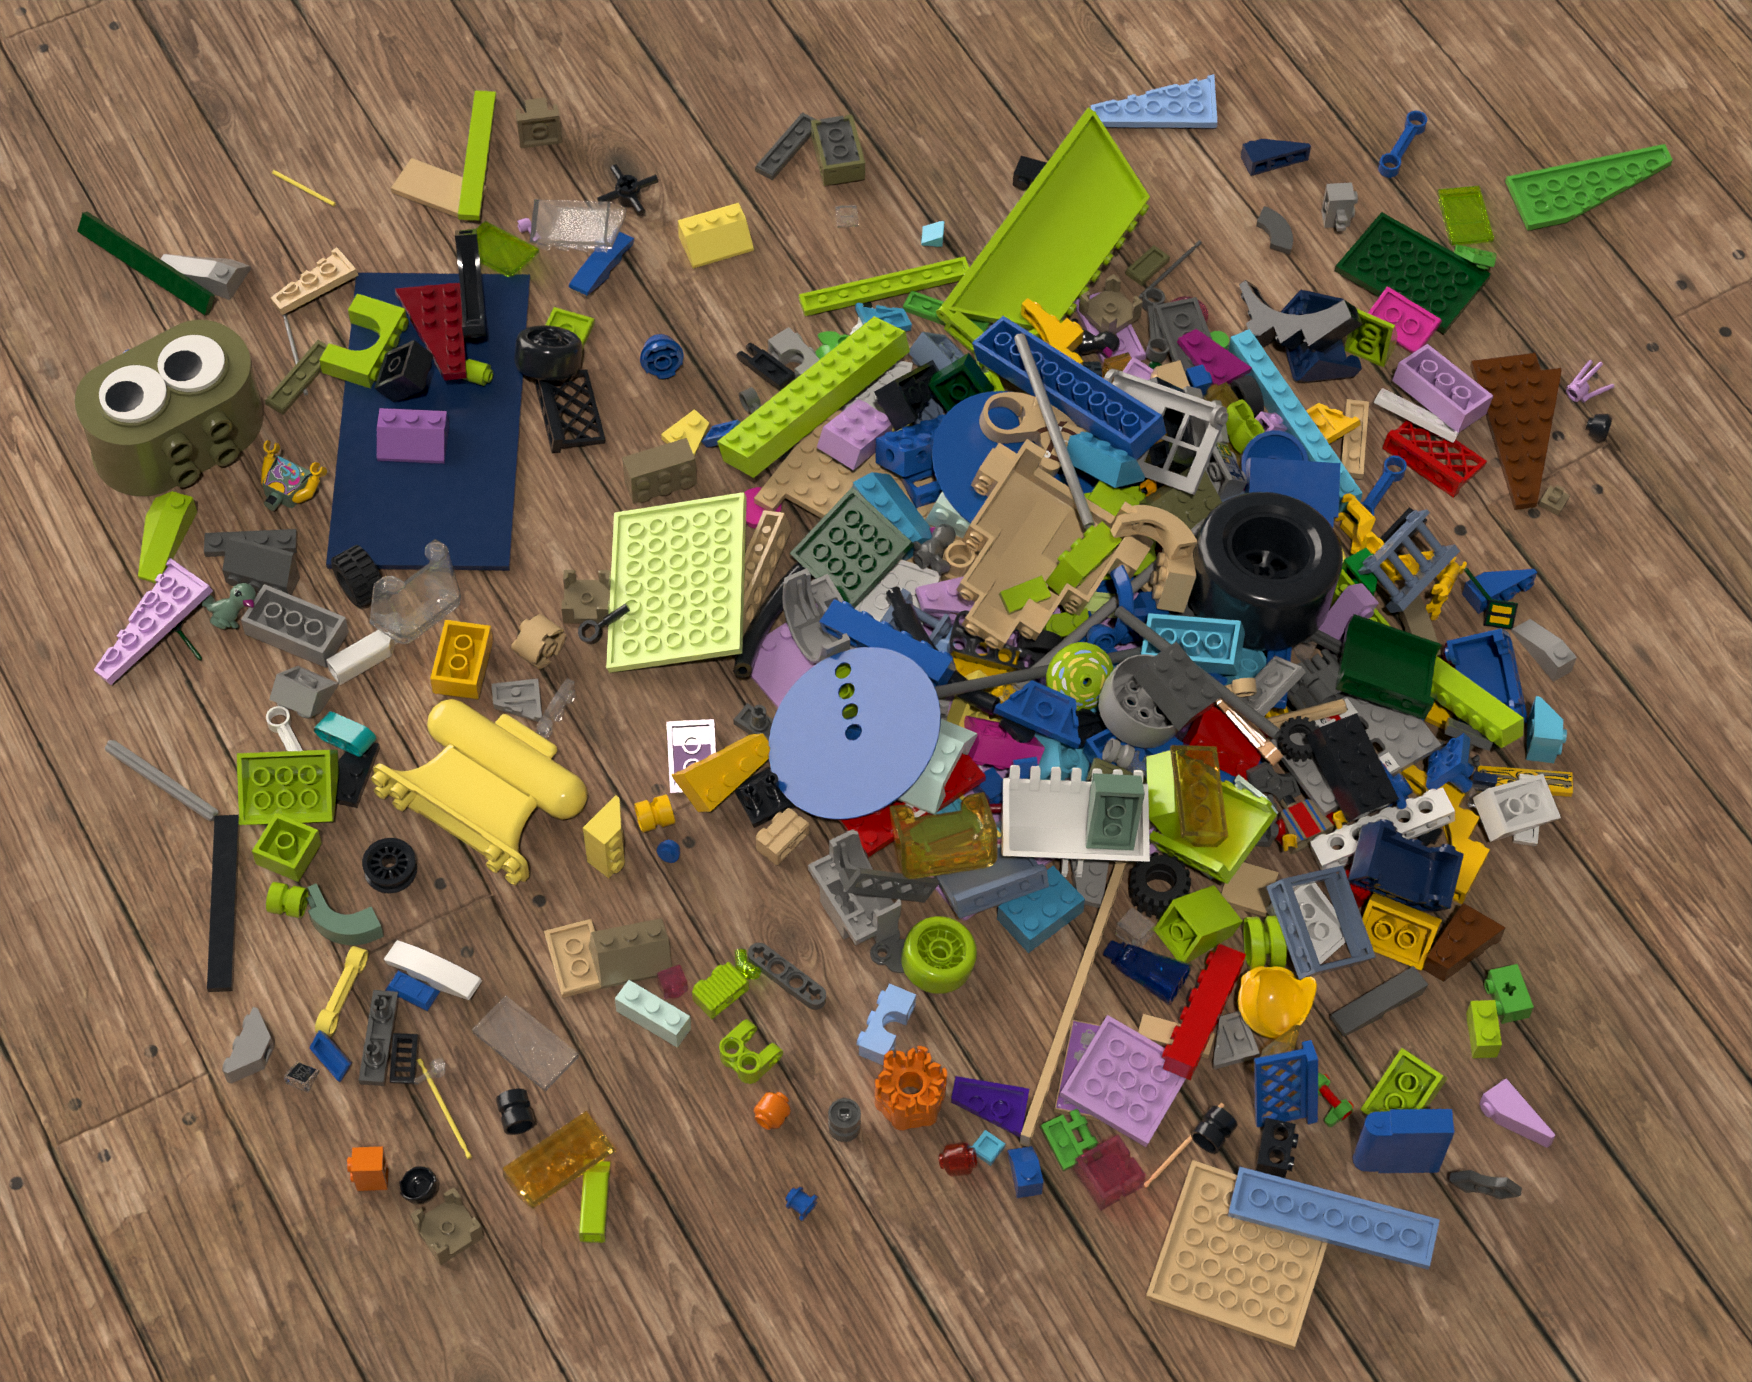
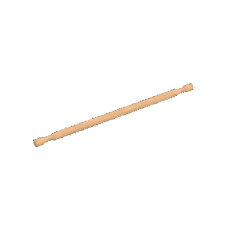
[1143,1103,1224,1188]

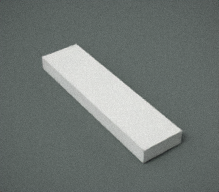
[1374,388,1459,443]

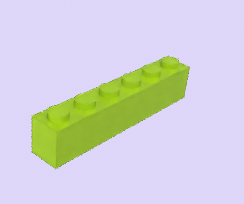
[1430,656,1524,748]

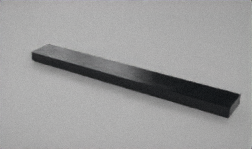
[207,815,239,992]

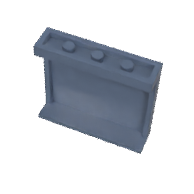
[927,821,1049,919]

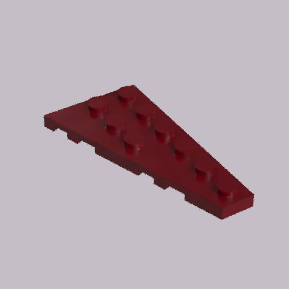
[395,283,467,380]

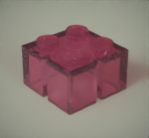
[1074,1135,1146,1210]

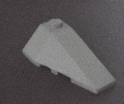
[161,254,251,300]

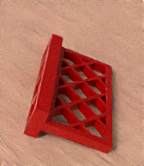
[1382,420,1487,498]

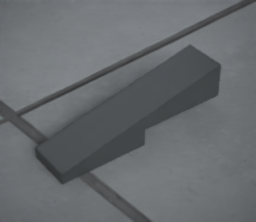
[1330,966,1428,1037]

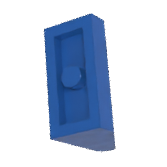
[901,468,942,508]

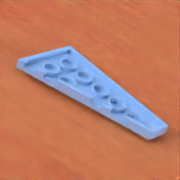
[1090,74,1217,128]

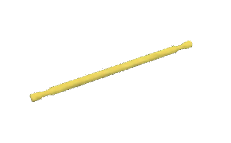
[417,1058,472,1159]

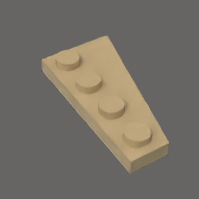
[271,247,358,315]

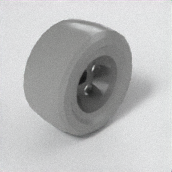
[1099,654,1179,748]

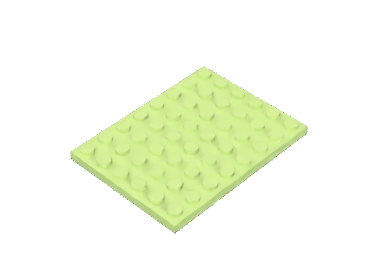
[606,492,747,673]

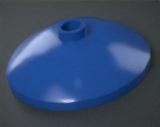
[1241,430,1308,475]

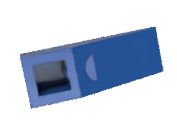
[1462,569,1537,614]

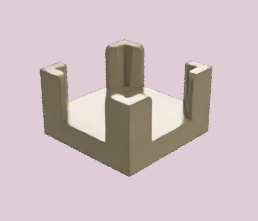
[1079,274,1142,334]
[561,570,611,624]
[410,1187,484,1265]

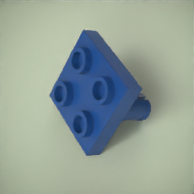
[1426,733,1474,793]

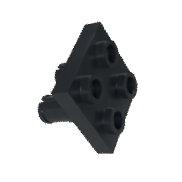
[734,767,796,828]

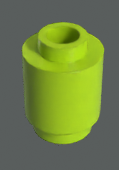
[463,359,493,386]

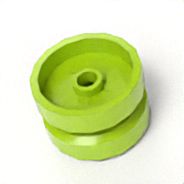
[1243,915,1287,971]

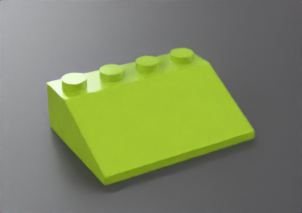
[237,750,338,825]

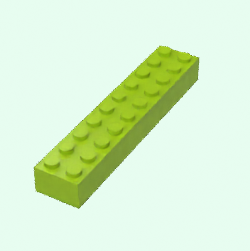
[717,316,910,478]

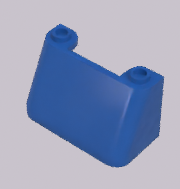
[1445,628,1528,726]

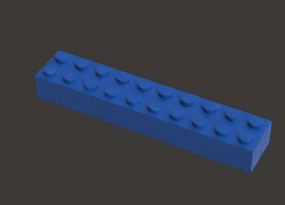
[972,316,1166,460]

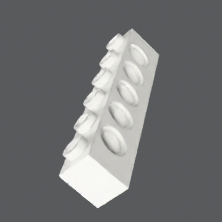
[1310,787,1455,870]

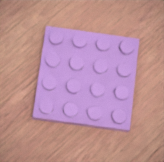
[1059,1015,1186,1147]

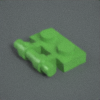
[1040,1109,1101,1172]

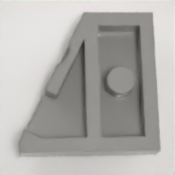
[491,679,543,722]
[1213,1011,1260,1070]

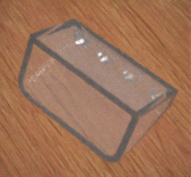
[530,199,627,252]

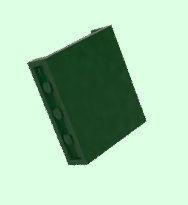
[1336,614,1442,720]

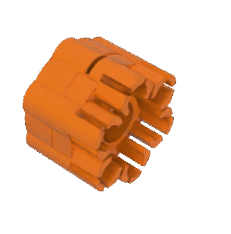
[874,1046,947,1130]

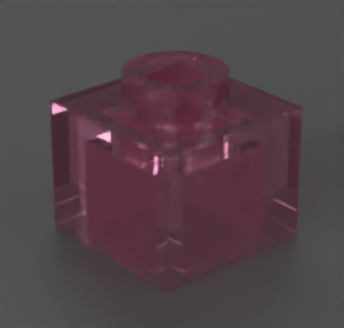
[657,964,688,1000]

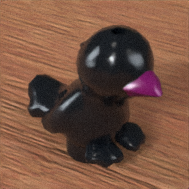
[1070,318,1120,358]

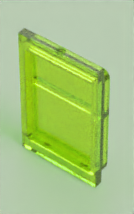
[1437,185,1494,245]
[476,221,539,277]

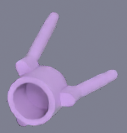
[1566,360,1614,403]

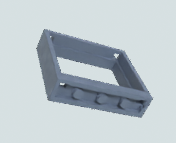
[1266,865,1376,980]

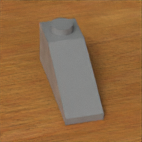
[1511,619,1577,682]

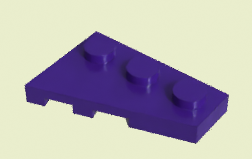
[951,1076,1029,1137]

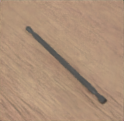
[1138,240,1202,299]

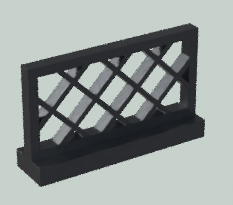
[534,369,606,453]

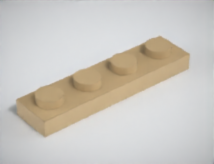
[1341,399,1369,479]

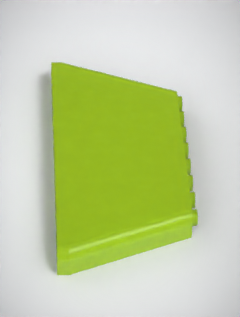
[942,107,1150,330]

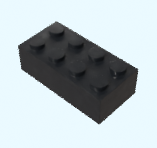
[1306,713,1399,823]

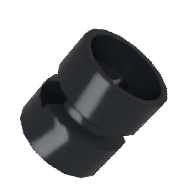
[496,1088,536,1135]
[1191,1106,1238,1154]

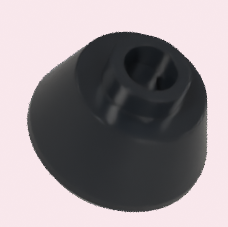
[1585,413,1612,443]

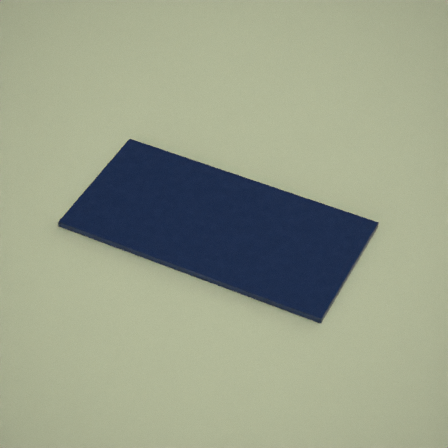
[326,272,531,571]

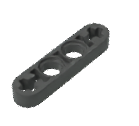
[748,943,826,1010]

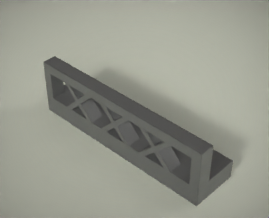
[839,868,939,903]

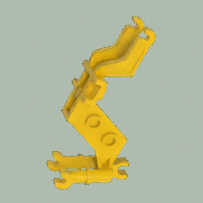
[1335,493,1467,621]

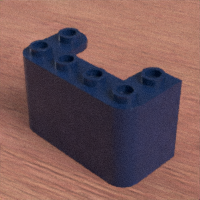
[1348,819,1464,912]

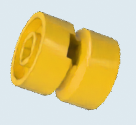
[634,794,675,833]

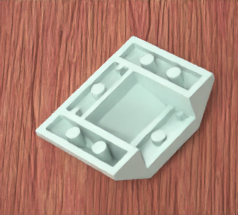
[897,719,978,815]

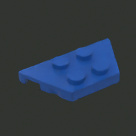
[993,680,1081,749]

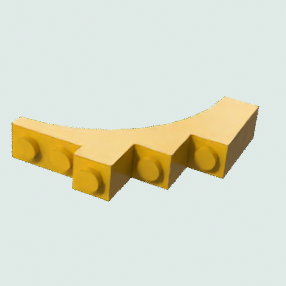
[1021,298,1084,365]
[1400,765,1490,905]

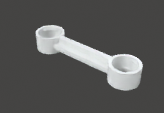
[266,706,303,751]

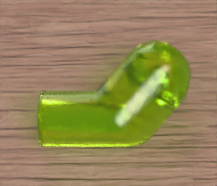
[735,949,761,980]

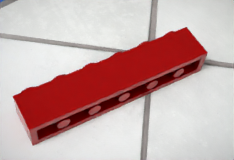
[1162,943,1246,1080]

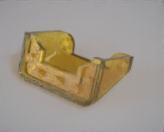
[889,792,998,879]

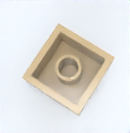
[1150,549,1196,613]

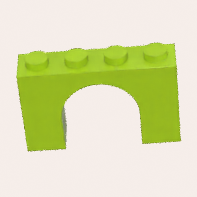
[319,294,409,388]

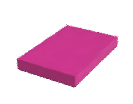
[1368,286,1442,354]

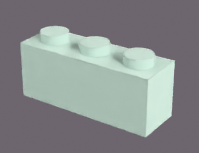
[615,980,691,1048]

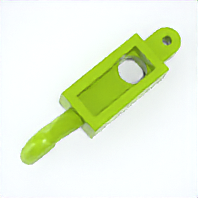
[936,306,984,355]

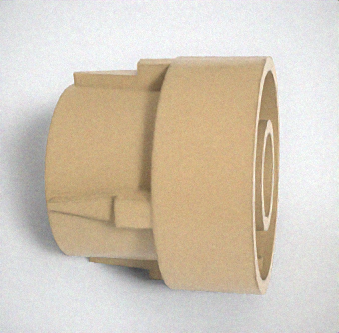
[941,541,977,581]

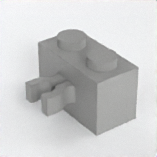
[1321,183,1358,231]

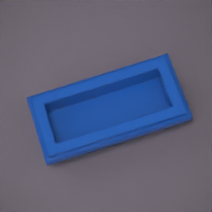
[385,970,440,1011]
[309,1030,351,1082]

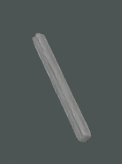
[105,740,219,821]

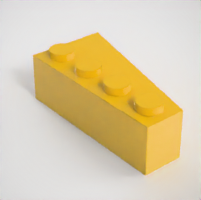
[671,733,770,812]

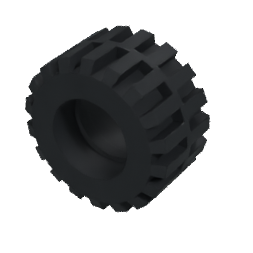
[331,545,385,608]
[1129,852,1191,919]

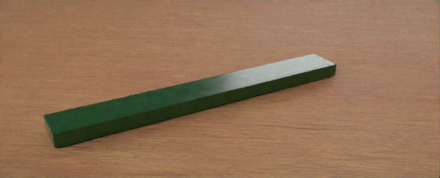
[77,211,215,315]

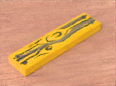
[1476,766,1573,797]

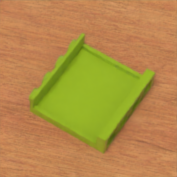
[1149,770,1277,884]

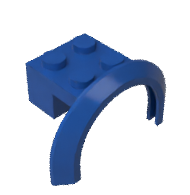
[1088,565,1170,645]

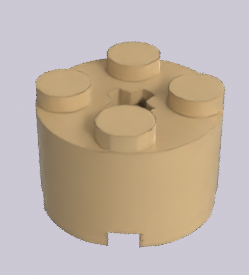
[511,614,566,669]

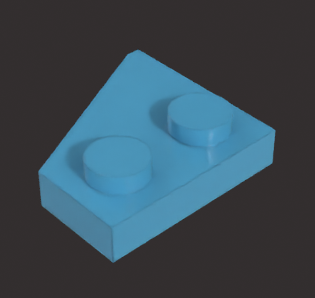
[855,303,912,331]

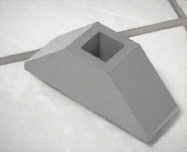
[222,1007,274,1083]

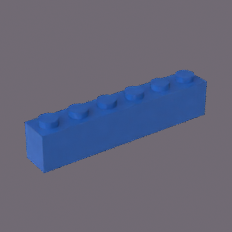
[819,599,956,687]

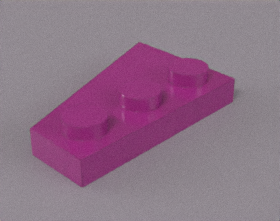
[1177,329,1252,391]

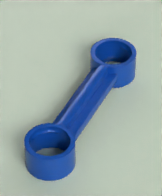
[1378,111,1427,178]
[1350,456,1407,525]

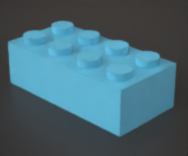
[1141,613,1245,675]

